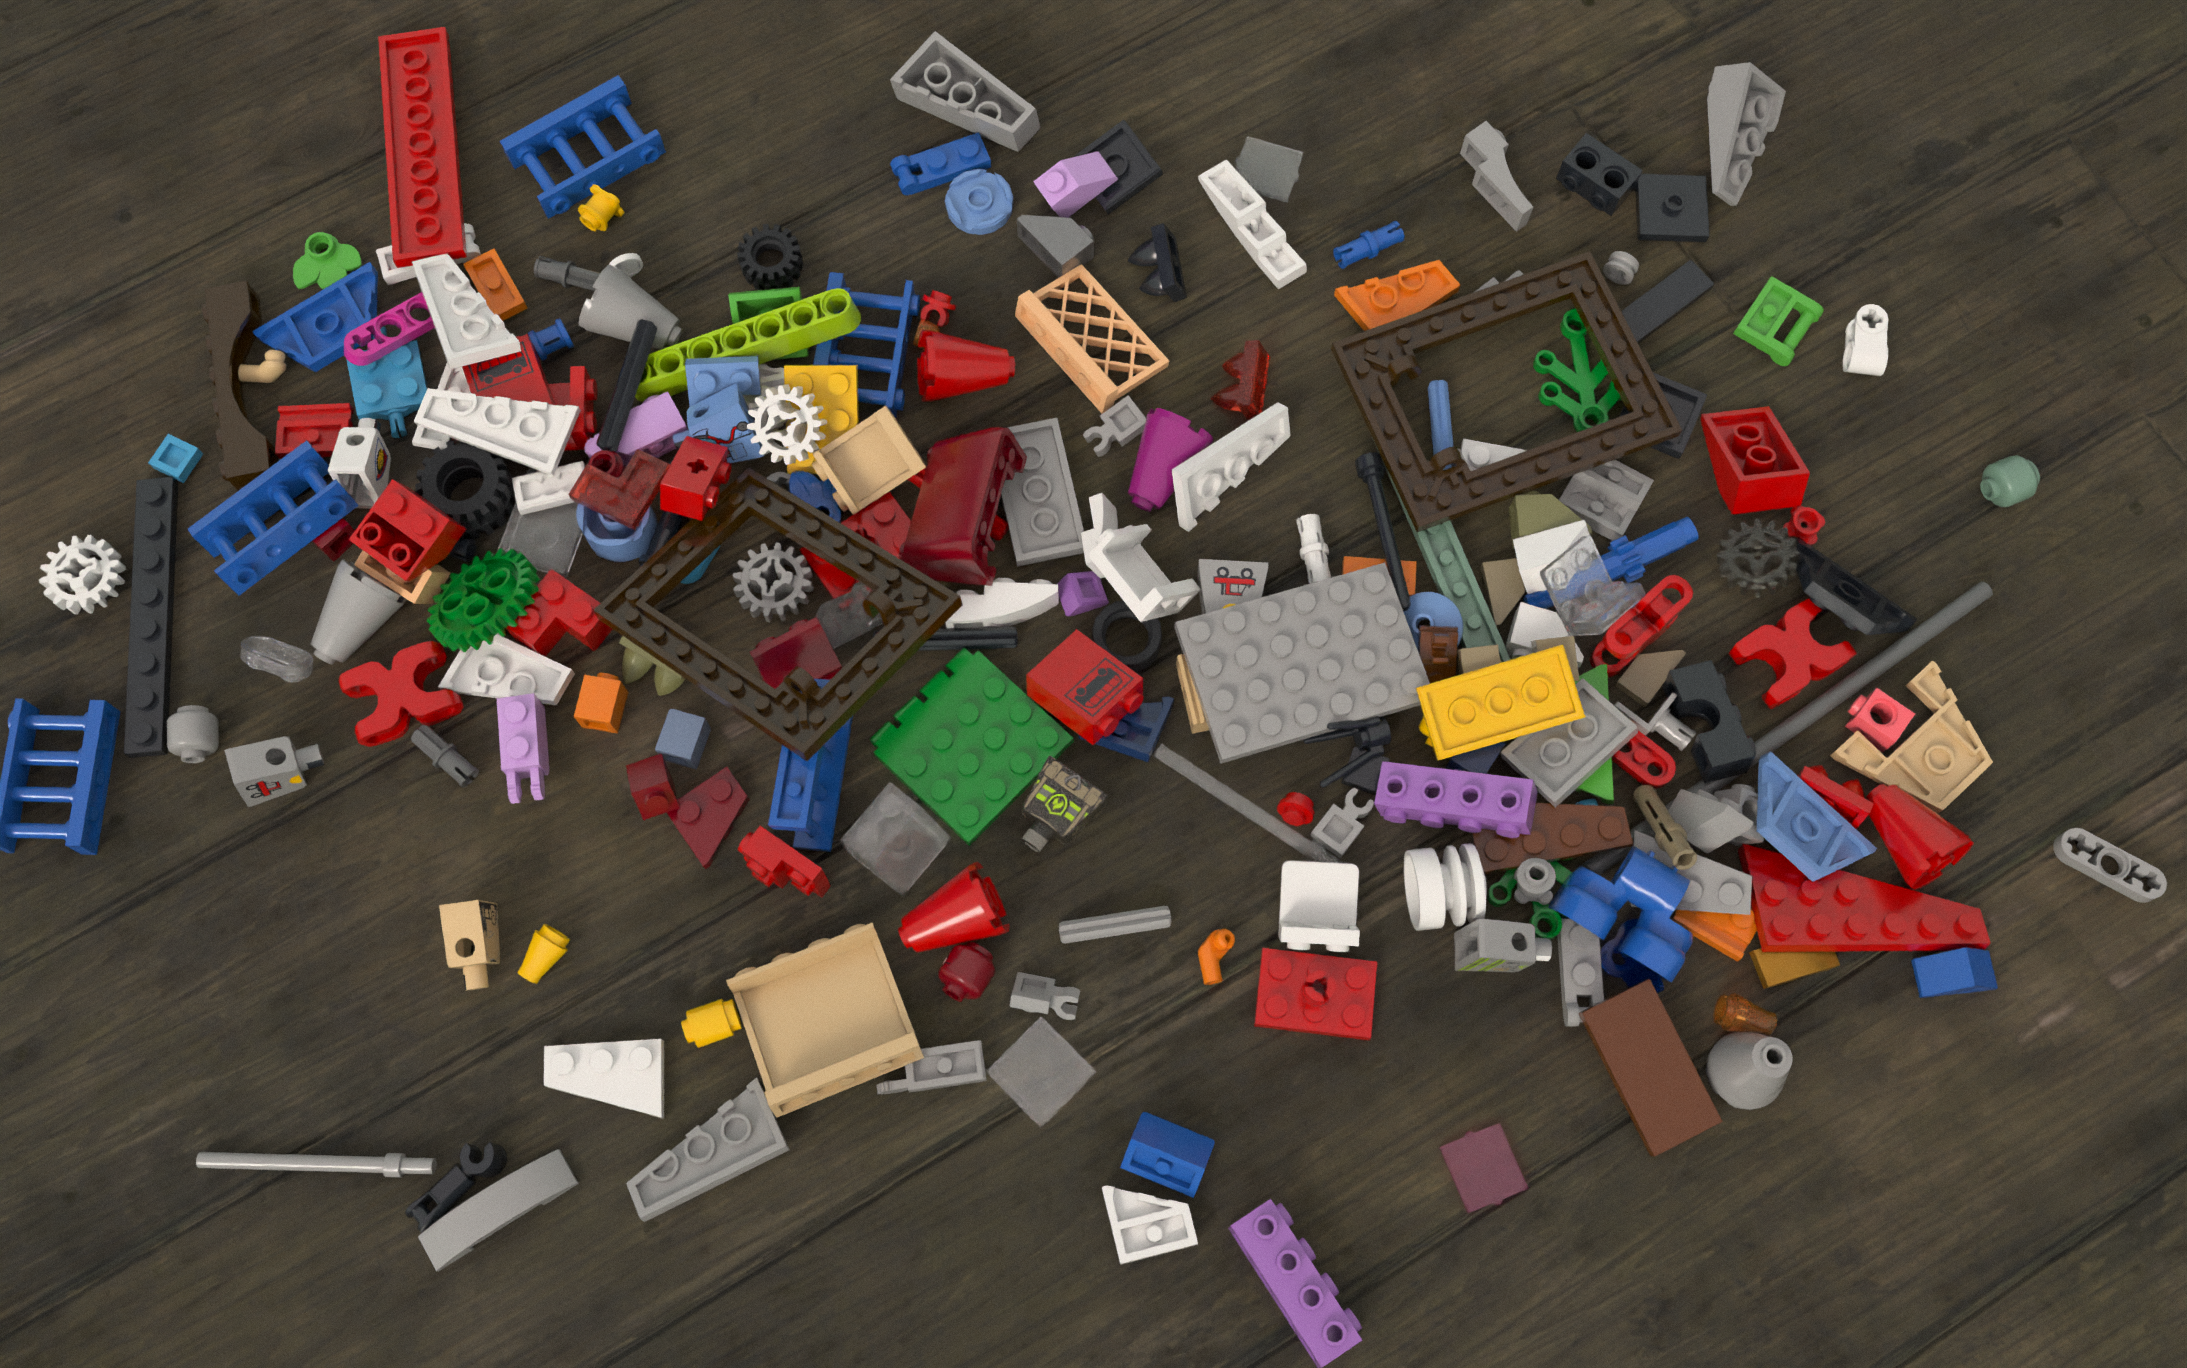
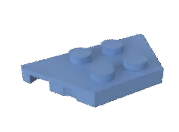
[1757,751,1877,882]

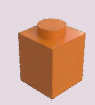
[574,673,628,734]

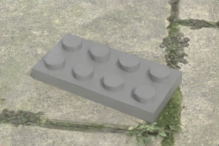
[1001,418,1084,567]

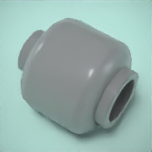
[167,705,219,763]

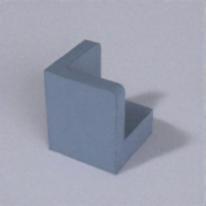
[655,709,711,770]

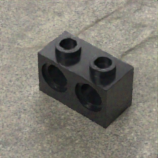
[1556,133,1643,217]

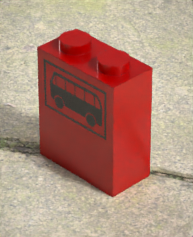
[462,334,556,405]
[1026,629,1144,745]

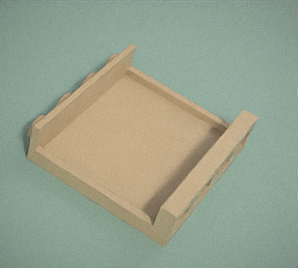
[726,923,924,1117]

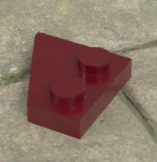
[666,767,750,870]

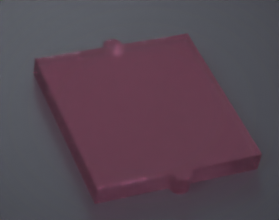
[1439,1123,1528,1213]

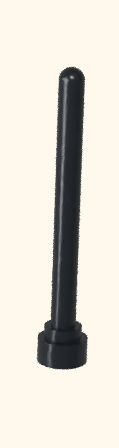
[1355,452,1411,611]

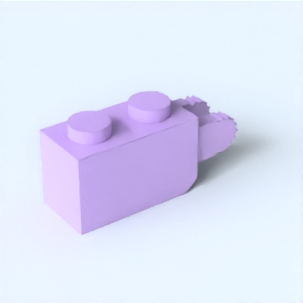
[584,391,688,469]
[497,693,549,804]

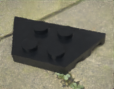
[1789,538,1917,635]

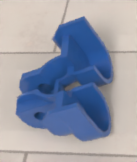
[1549,846,1693,983]

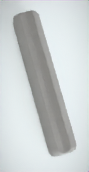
[1059,906,1172,944]

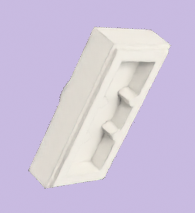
[512,461,591,515]

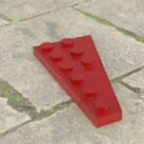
[1738,843,1991,952]

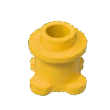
[578,184,624,231]

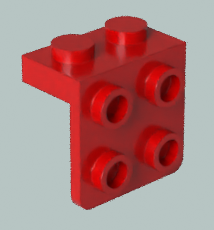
[548,366,598,451]

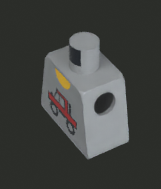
[1197,559,1268,614]
[225,736,324,807]

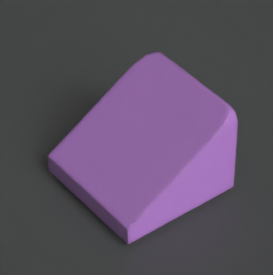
[1057,571,1109,616]

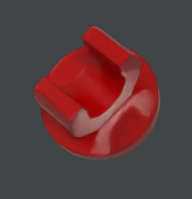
[920,290,957,327]

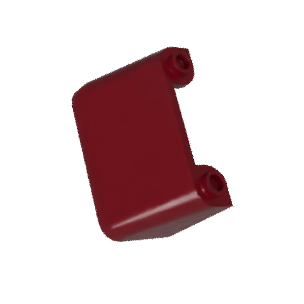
[899,427,1027,586]

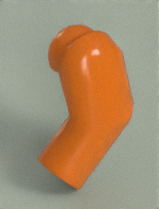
[1198,929,1235,985]

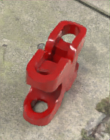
[1590,575,1693,677]
[1728,598,1857,709]
[338,641,463,747]

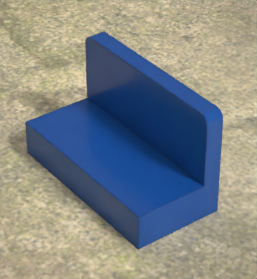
[1120,1112,1215,1198]

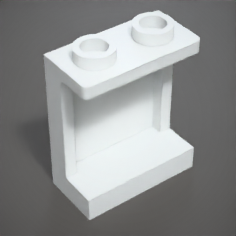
[1088,524,1201,622]

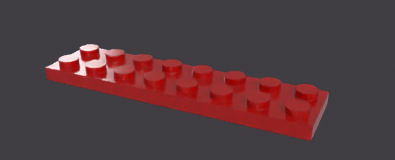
[378,27,467,268]

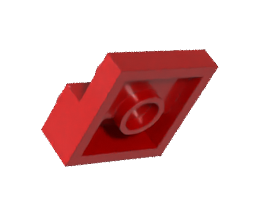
[738,826,831,898]

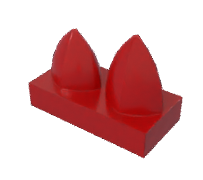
[1797,765,1874,829]

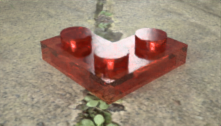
[568,449,670,530]

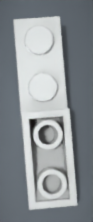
[945,578,1059,628]

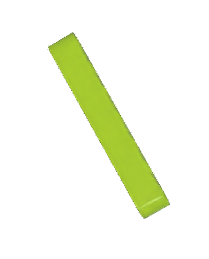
[635,288,861,403]

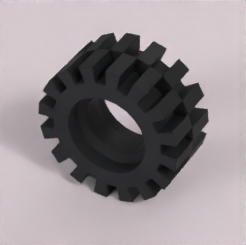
[737,224,803,290]

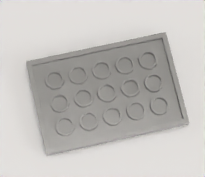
[1174,563,1430,764]

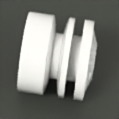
[1404,843,1487,931]

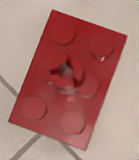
[799,492,911,610]
[1254,948,1377,1040]

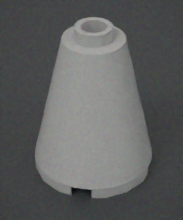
[578,265,683,350]
[310,559,407,665]
[1706,1031,1792,1110]

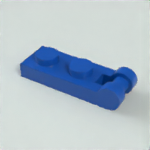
[890,132,991,195]

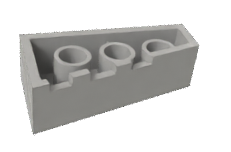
[890,31,1041,152]

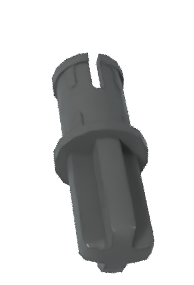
[534,256,600,291]
[411,724,479,788]

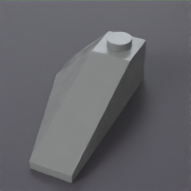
[1707,62,1786,206]

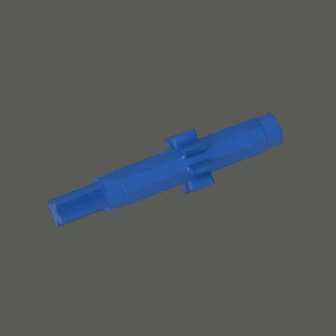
[1523,517,1699,609]

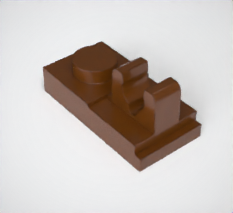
[1418,625,1458,684]

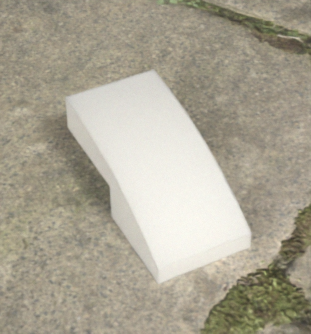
[1081,493,1118,579]

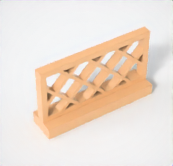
[1015,264,1169,414]

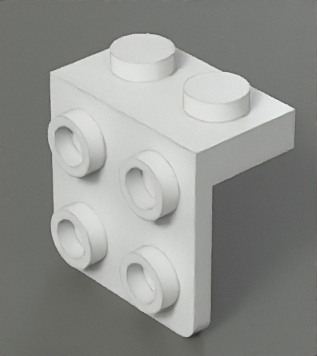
[1278,860,1360,952]

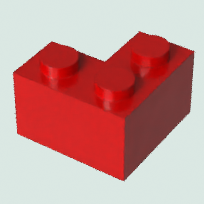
[506,569,613,657]

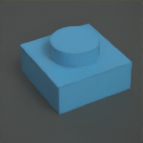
[148,434,203,483]

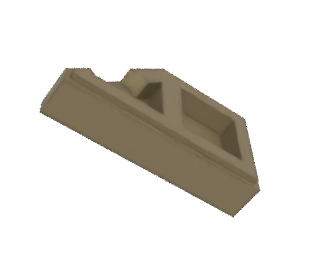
[1481,558,1525,629]
[1615,650,1686,707]

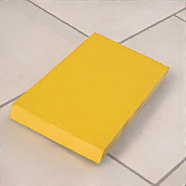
[1415,645,1585,760]

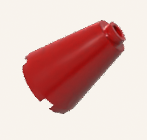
[917,330,1015,402]
[1866,784,1974,890]
[898,861,1010,952]

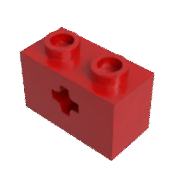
[660,436,732,521]

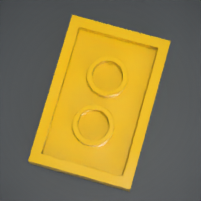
[784,365,859,474]

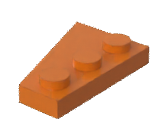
[1334,260,1460,331]

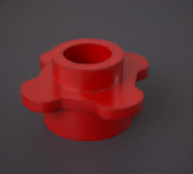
[1783,506,1825,546]

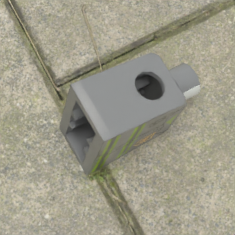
[1454,918,1552,972]

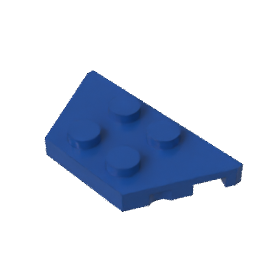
[253,262,378,372]

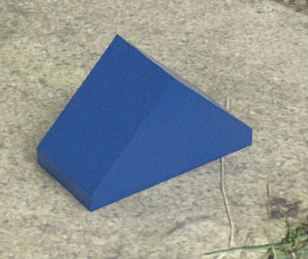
[1911,947,1998,998]

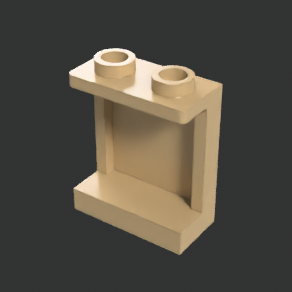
[812,406,927,515]

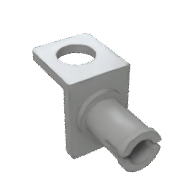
[1614,692,1696,751]

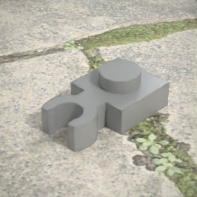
[1083,395,1146,457]
[1310,788,1374,858]

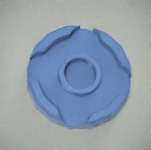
[945,169,1014,235]

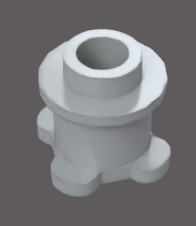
[1514,858,1556,905]

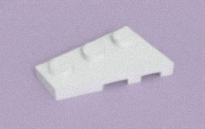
[438,634,575,705]
[544,1039,664,1119]

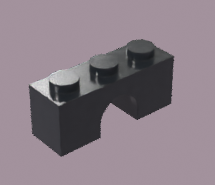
[1663,660,1756,783]

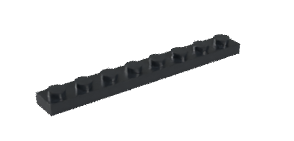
[124,477,178,758]

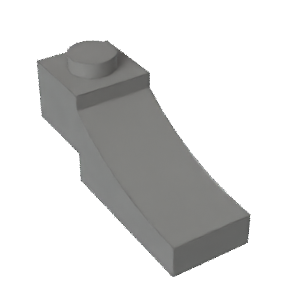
[1460,121,1533,232]

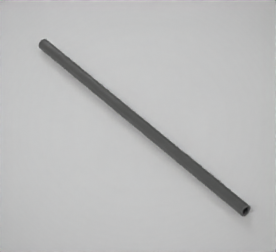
[1582,581,1993,875]

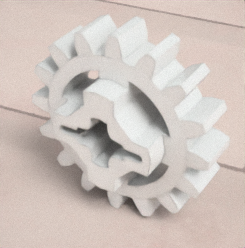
[747,384,827,465]
[39,535,126,614]

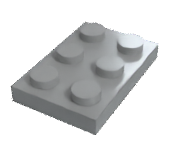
[1501,678,1638,808]

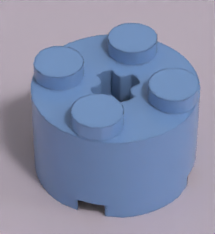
[576,478,658,562]

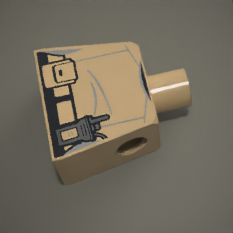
[439,900,500,991]

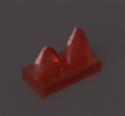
[1211,340,1270,420]

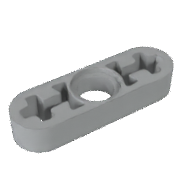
[2053,828,2167,903]

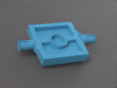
[346,326,428,438]

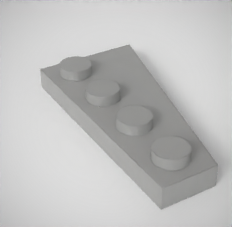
[626,1077,790,1222]

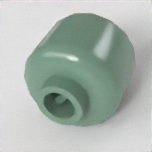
[1980,455,2040,507]

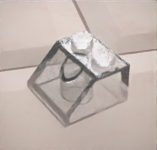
[841,782,951,896]

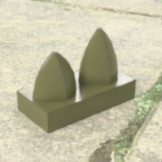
[619,636,685,696]

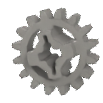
[733,542,814,622]

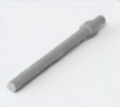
[196,1152,437,1178]

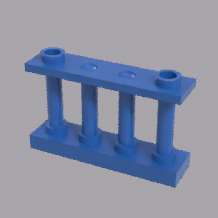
[500,75,666,219]
[813,272,920,418]
[188,440,359,596]
[768,679,853,852]
[0,698,121,855]

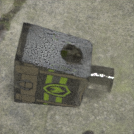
[1021,756,1108,852]

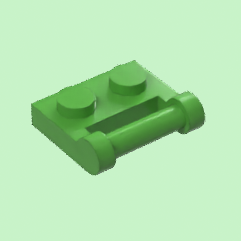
[1733,276,1824,366]

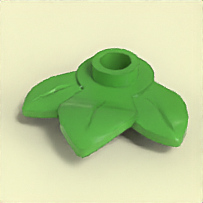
[293,232,362,290]

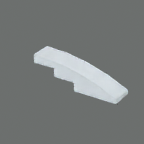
[1198,160,1307,289]

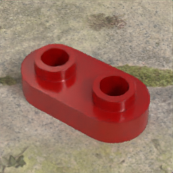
[1612,731,1676,789]

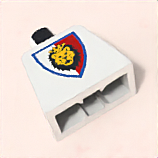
[328,418,391,509]

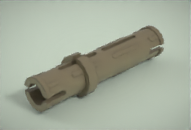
[1633,785,1697,870]

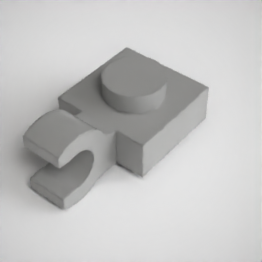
[1010,972,1080,1020]

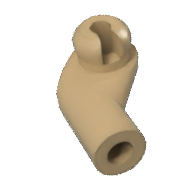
[238,350,287,383]

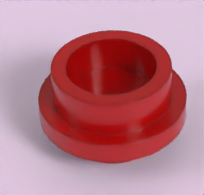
[1277,792,1315,826]

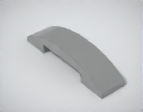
[418,1149,579,1272]

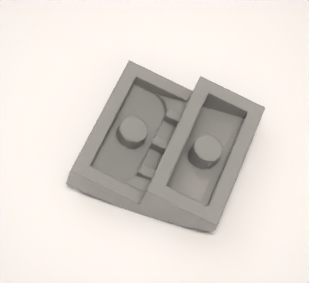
[1559,460,1654,541]

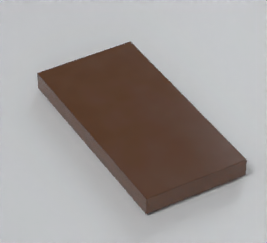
[1578,979,1723,1157]

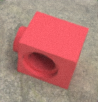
[1845,688,1915,753]

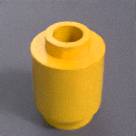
[681,999,742,1048]

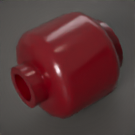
[938,942,996,1002]

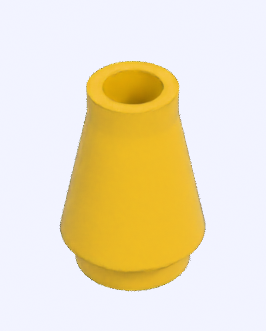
[517,924,570,984]

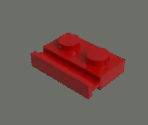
[275,403,354,459]

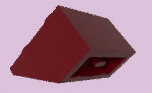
[750,617,842,689]

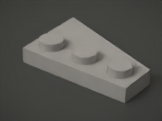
[1631,830,1752,915]

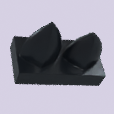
[1128,223,1187,302]

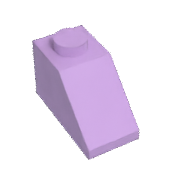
[1033,151,1118,218]

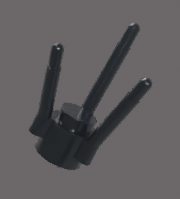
[1303,716,1391,788]

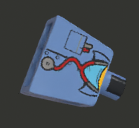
[673,383,764,463]

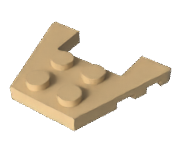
[1830,661,1993,814]

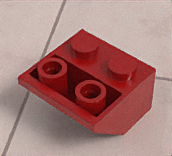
[349,479,466,582]

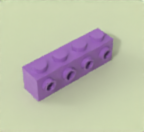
[1374,761,1538,838]
[1228,1199,1362,1368]

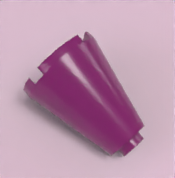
[1128,408,1214,512]

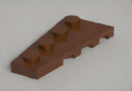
[1471,803,1633,874]

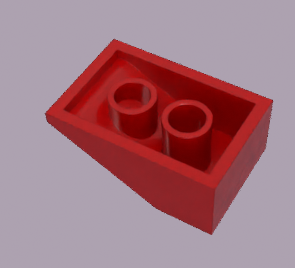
[1700,406,1810,514]

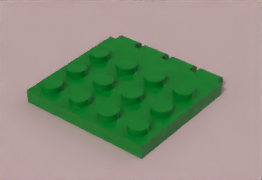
[869,648,1074,846]

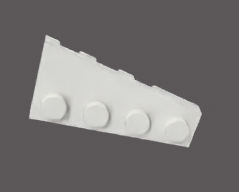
[412,254,521,369]
[414,388,581,476]
[1172,402,1290,532]

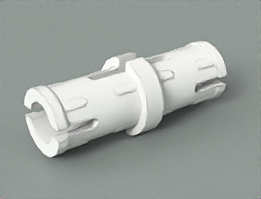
[1296,514,1331,584]

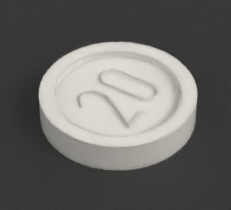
[609,253,643,278]

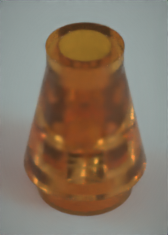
[1714,993,1777,1035]

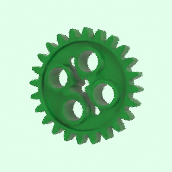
[427,548,540,652]

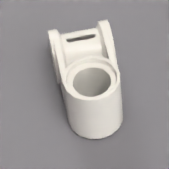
[1843,304,1888,376]

